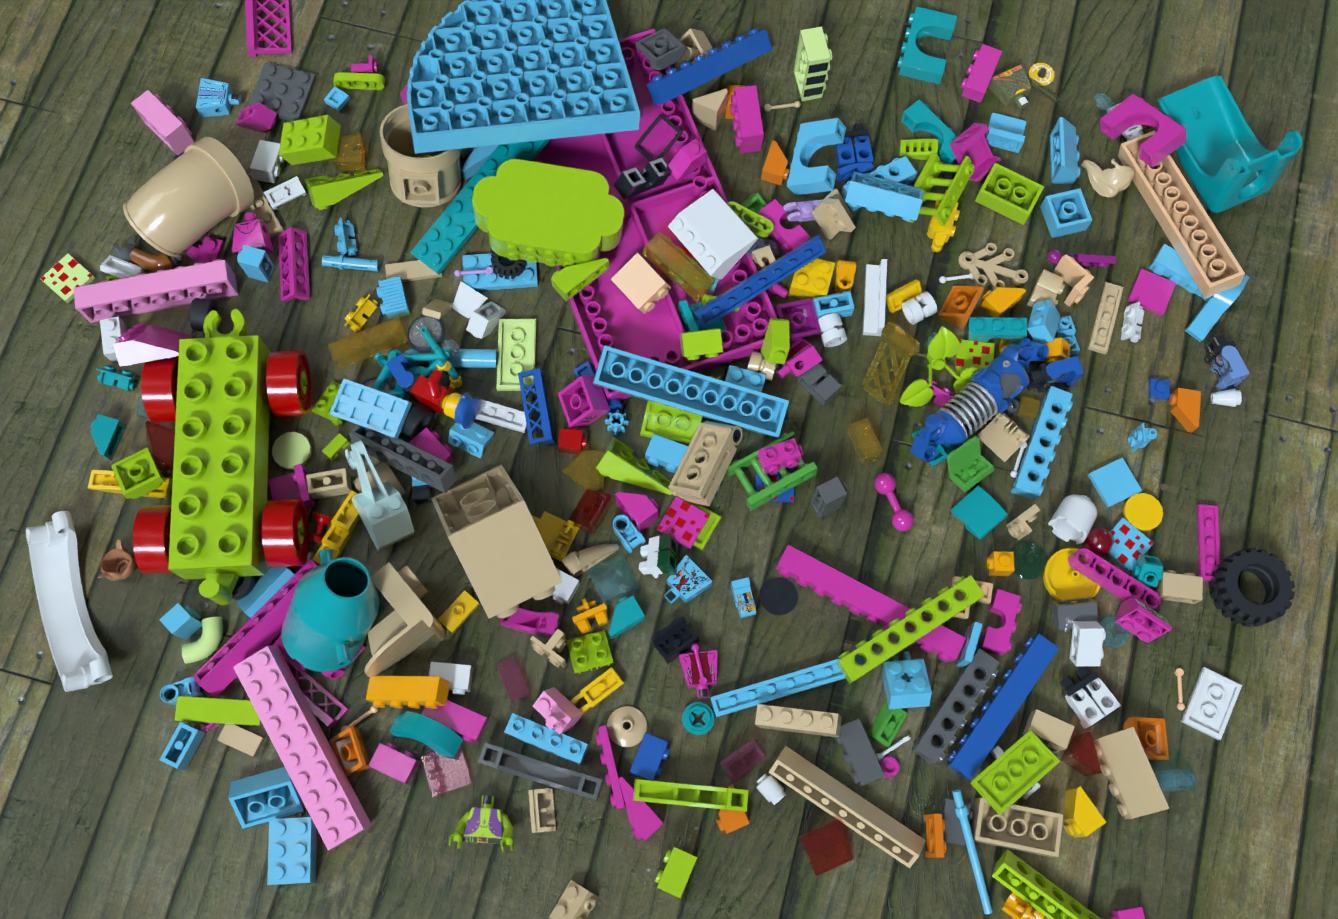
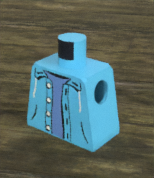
[196,78,242,117]

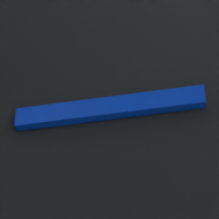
[694,235,826,329]

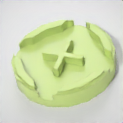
[272,432,312,470]

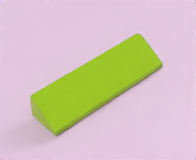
[175,696,261,726]

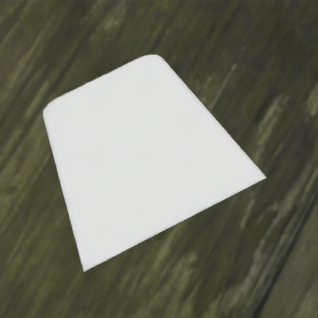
[452,282,488,318]

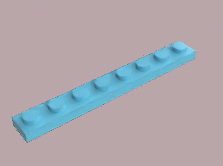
[710,655,865,718]

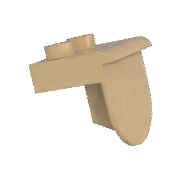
[364,562,445,677]

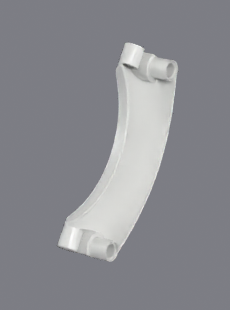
[26,511,113,692]

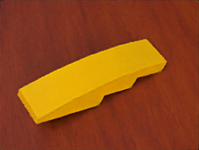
[88,470,173,499]
[312,490,361,566]

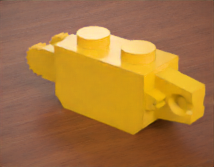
[927,190,960,253]

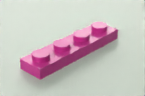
[595,725,625,810]

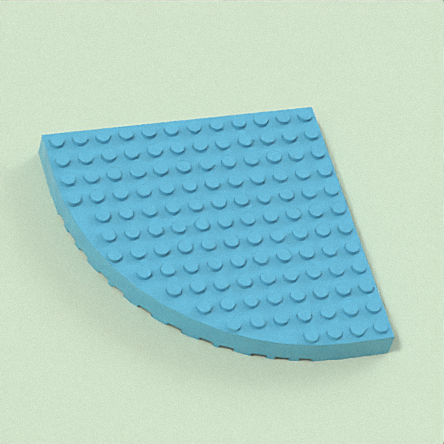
[407,0,640,153]

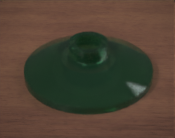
[1009,541,1047,580]

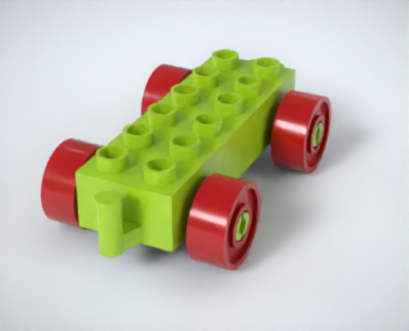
[133,309,312,605]

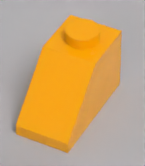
[981,287,1026,318]

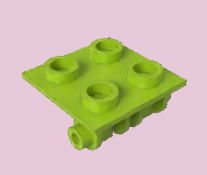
[312,381,344,426]
[566,630,613,674]

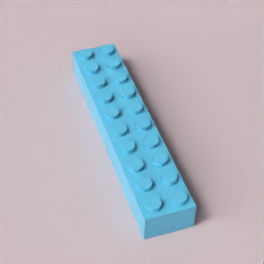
[593,346,789,438]

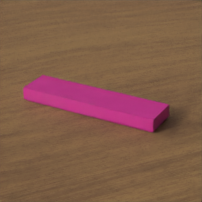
[1196,504,1220,582]

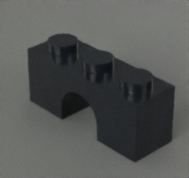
[614,158,672,200]

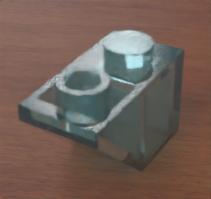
[1154,769,1196,793]

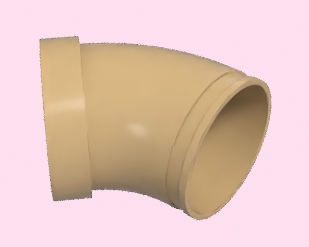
[123,137,254,257]

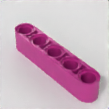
[1068,548,1161,609]

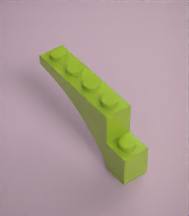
[633,779,749,812]

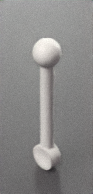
[939,273,974,283]
[1010,442,1028,478]
[875,735,911,761]

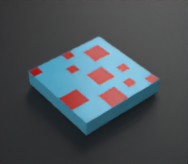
[1107,518,1154,572]
[956,622,982,668]

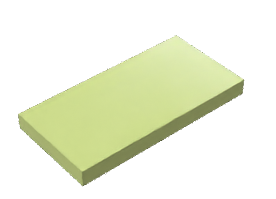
[496,319,537,391]

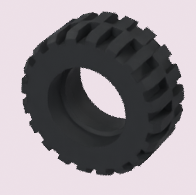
[1209,548,1295,627]

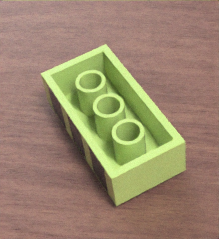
[794,27,832,101]

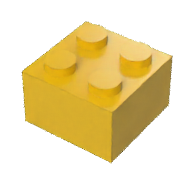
[789,258,835,301]

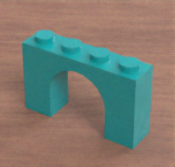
[897,6,957,84]

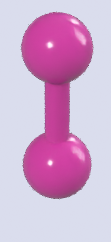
[874,473,914,531]

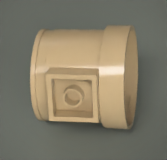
[380,104,462,207]

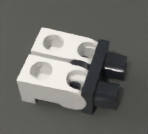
[1059,666,1121,729]

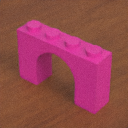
[1100,94,1186,168]

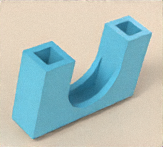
[787,118,846,195]

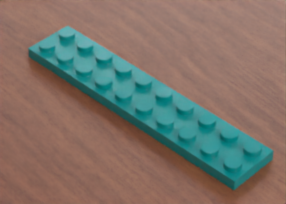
[410,139,550,275]

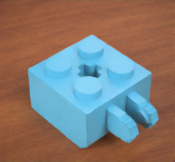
[882,651,932,709]

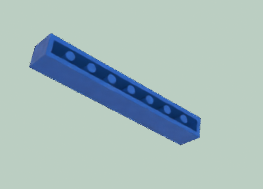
[647,28,772,105]
[947,634,1059,781]

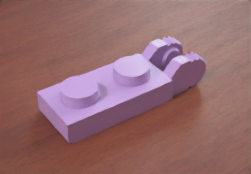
[783,200,822,222]

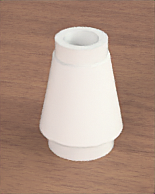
[1211,388,1242,407]

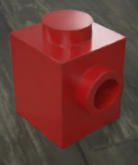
[558,427,587,455]

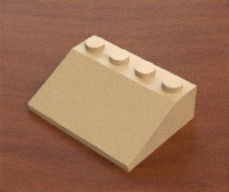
[1092,727,1169,819]

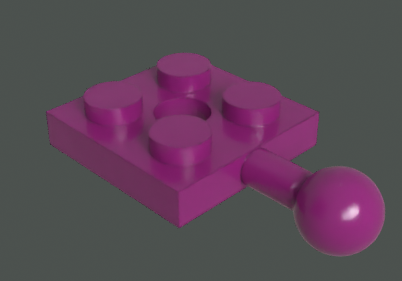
[1047,249,1116,267]

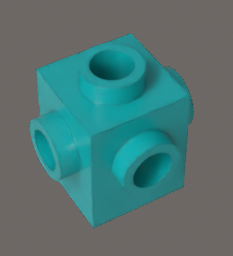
[1132,554,1163,587]

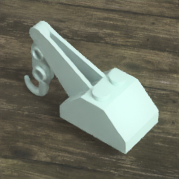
[345,440,415,551]

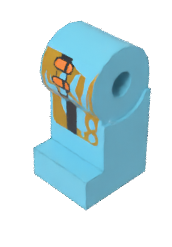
[730,577,756,618]

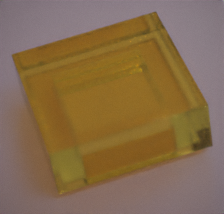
[1017,396,1041,420]

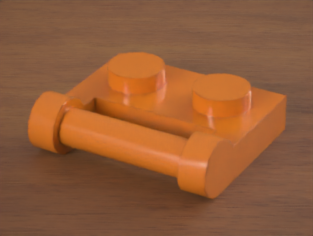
[923,814,946,858]

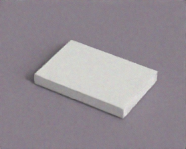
[1181,667,1242,740]

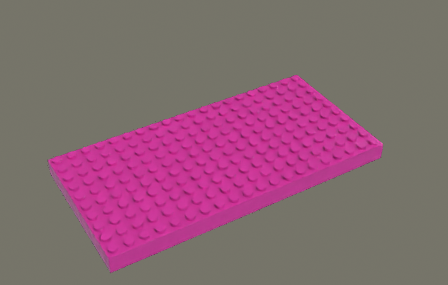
[533,29,778,401]

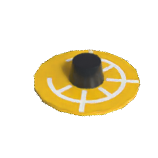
[1029,63,1055,86]

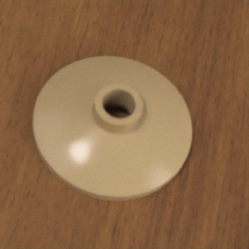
[607,706,647,747]

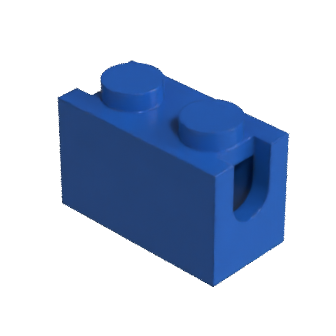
[630,733,670,781]

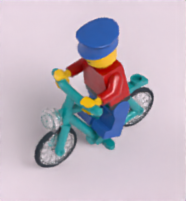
[361,315,482,429]

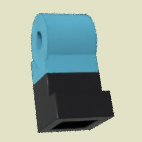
[412,477,433,504]

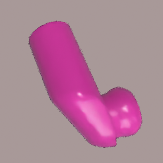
[766,283,789,299]

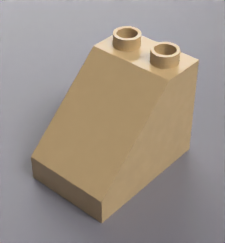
[431,465,562,619]

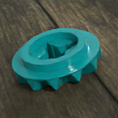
[682,702,714,735]

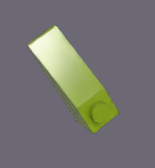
[551,258,610,302]

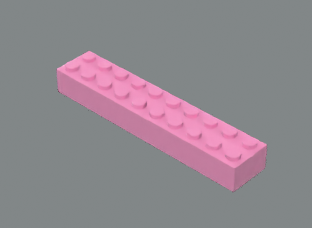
[233,645,372,850]

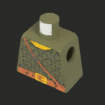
[988,64,1031,109]

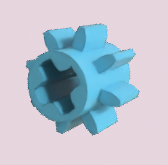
[605,410,629,435]

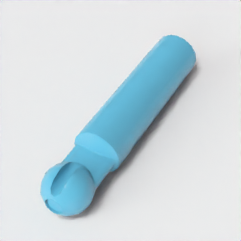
[405,349,498,368]

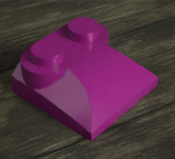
[775,299,821,343]

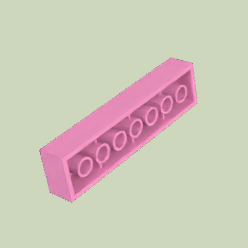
[74,259,238,323]

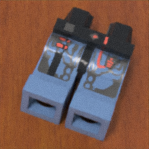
[1204,334,1250,392]

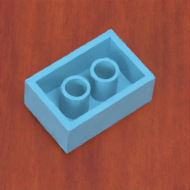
[267,817,317,885]

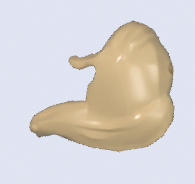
[1081,159,1135,198]

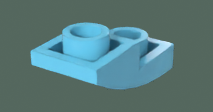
[1055,316,1080,355]

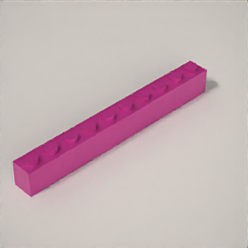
[776,545,966,663]

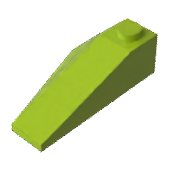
[304,169,383,210]
[596,437,673,495]

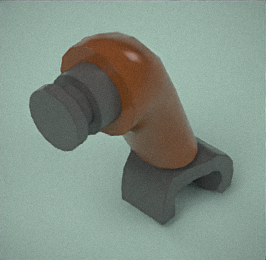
[113,238,183,273]

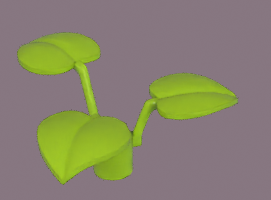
[900,326,979,407]

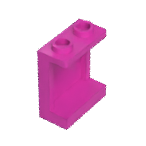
[949,123,1001,182]

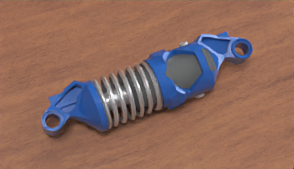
[911,338,1049,462]

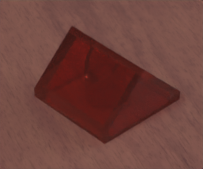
[569,489,613,536]
[1061,731,1102,777]

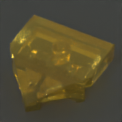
[562,451,604,490]

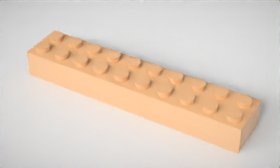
[1118,131,1245,299]

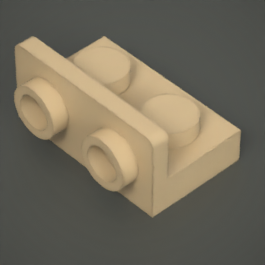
[1007,504,1040,540]

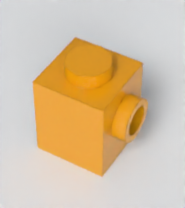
[1042,337,1070,364]
[987,551,1014,576]

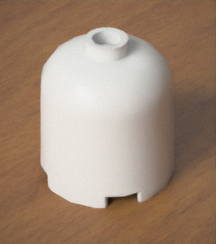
[1048,494,1097,544]

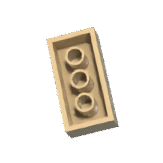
[971,798,1063,857]

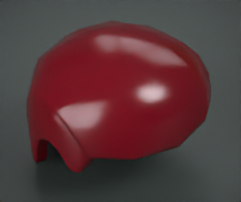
[1082,526,1115,557]

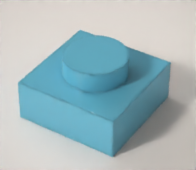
[324,86,350,112]

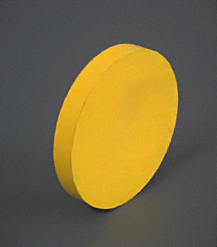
[1043,548,1101,600]

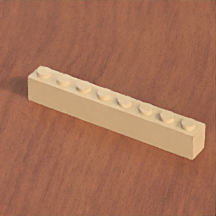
[768,746,926,868]

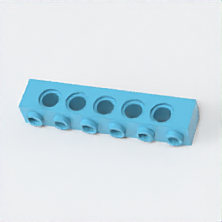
[1011,386,1073,501]

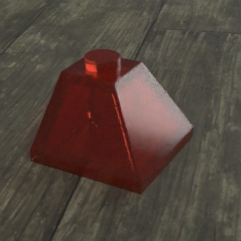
[145,420,175,475]

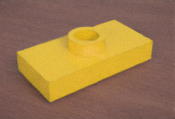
[886,279,923,313]
[438,590,479,633]

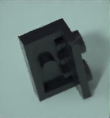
[651,616,700,664]

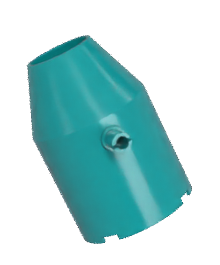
[281,549,379,672]

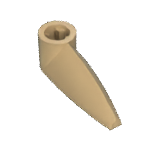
[562,544,619,578]

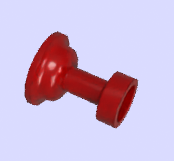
[307,512,333,543]

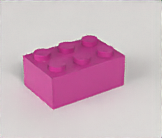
[730,85,764,153]

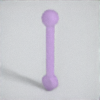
[454,267,493,277]

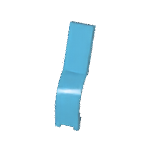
[1185,275,1249,342]

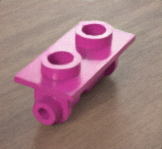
[926,378,954,409]

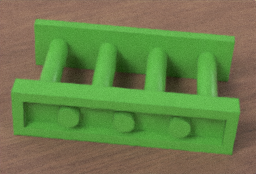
[727,431,817,511]

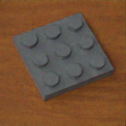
[248,63,317,121]

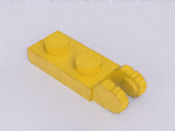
[570,667,624,714]

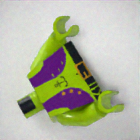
[449,795,514,852]

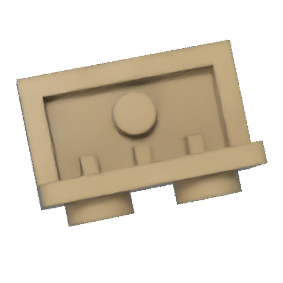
[549,880,598,919]

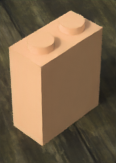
[611,253,671,314]

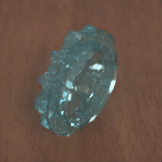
[1099,616,1130,648]

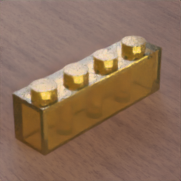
[642,232,715,302]
[327,317,408,369]

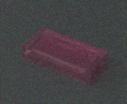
[496,657,530,703]

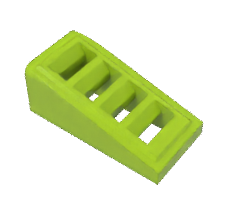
[899,139,938,160]

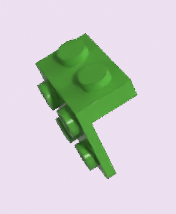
[947,436,994,492]

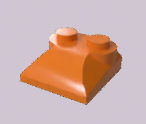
[1123,717,1169,760]

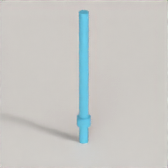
[952,789,993,914]

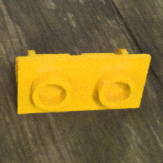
[344,294,378,332]

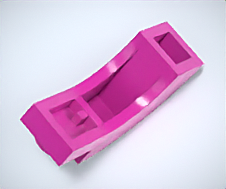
[499,608,559,637]

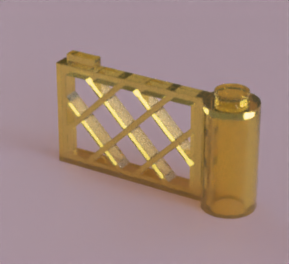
[861,321,920,406]

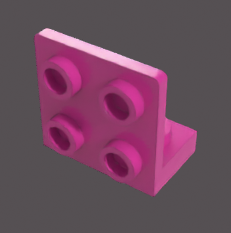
[269,464,315,508]

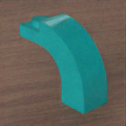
[389,711,463,758]

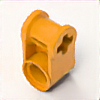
[835,260,856,294]

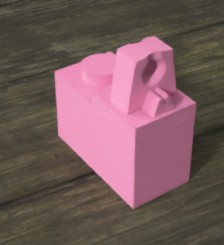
[533,687,583,734]

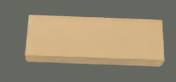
[385,260,443,282]

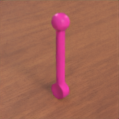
[691,644,707,685]

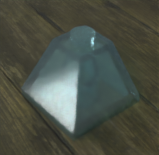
[587,555,639,605]

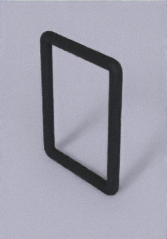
[634,115,682,162]

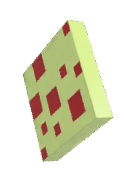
[40,254,95,303]

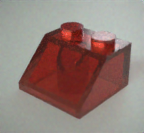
[798,820,853,877]

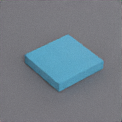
[1088,457,1142,508]

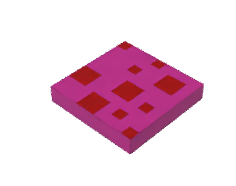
[657,496,710,549]

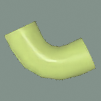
[182,617,223,664]

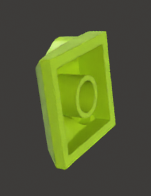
[111,447,164,499]

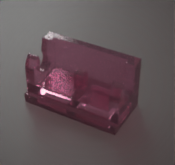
[719,739,765,783]

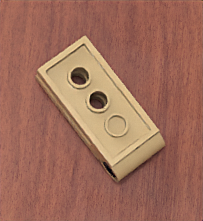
[668,421,743,506]

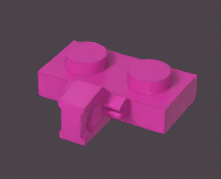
[185,237,224,264]

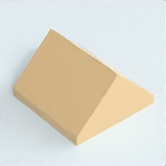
[692,89,728,131]

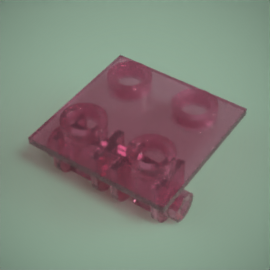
[421,745,472,797]

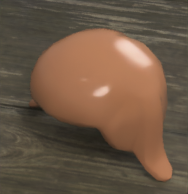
[98,539,136,581]

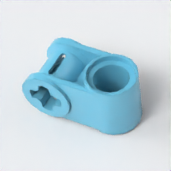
[613,515,646,553]
[160,677,204,705]

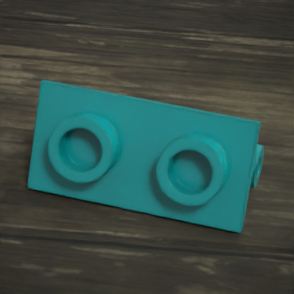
[96,365,141,391]

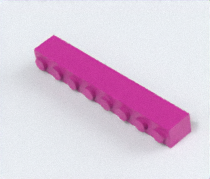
[193,559,318,698]

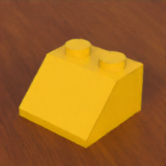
[1062,786,1106,838]

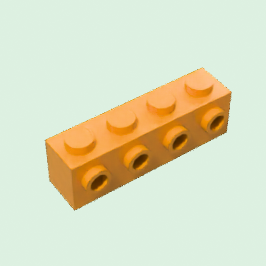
[366,676,450,709]

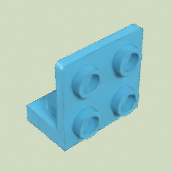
[985,113,1026,153]

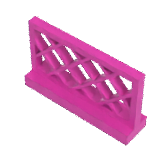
[245,0,292,57]

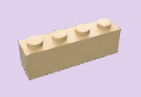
[755,704,842,738]

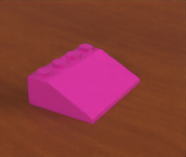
[113,323,195,367]

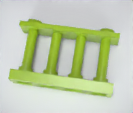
[907,154,975,226]

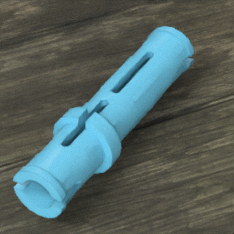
[322,255,380,272]

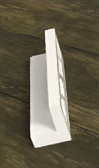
[863,259,887,336]

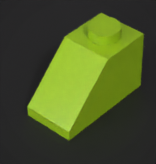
[761,318,790,364]

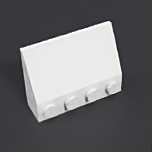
[668,189,758,280]

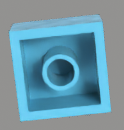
[1040,188,1092,238]

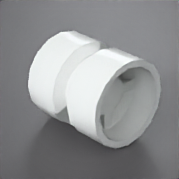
[902,291,937,325]
[818,313,847,347]

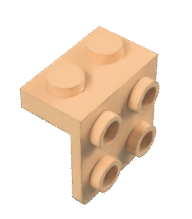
[1054,254,1094,307]

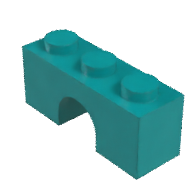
[969,317,1027,344]

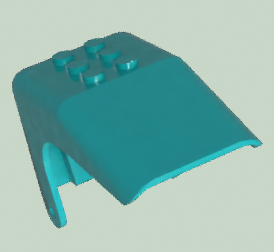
[1157,75,1303,213]

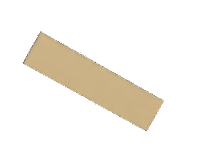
[247,172,284,238]
[1087,282,1124,354]

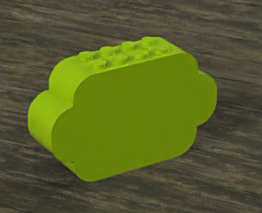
[472,159,624,268]

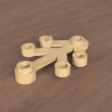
[958,243,1028,290]

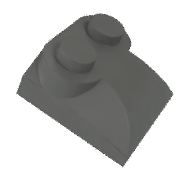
[635,28,685,70]

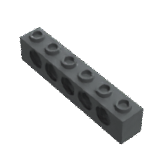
[349,425,457,493]
[912,649,1000,765]

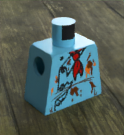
[664,555,712,604]

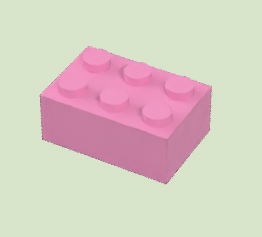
[131,90,194,155]

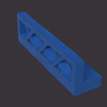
[518,368,556,446]

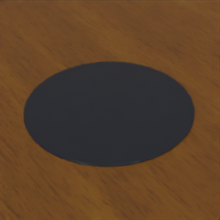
[760,578,798,615]

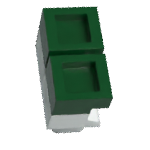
[639,533,679,578]

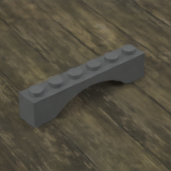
[478,742,603,801]

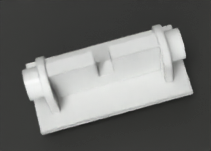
[1121,302,1145,342]

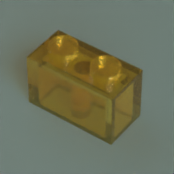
[847,418,883,465]

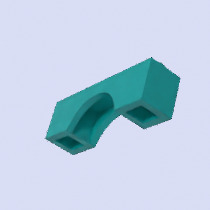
[901,99,957,165]

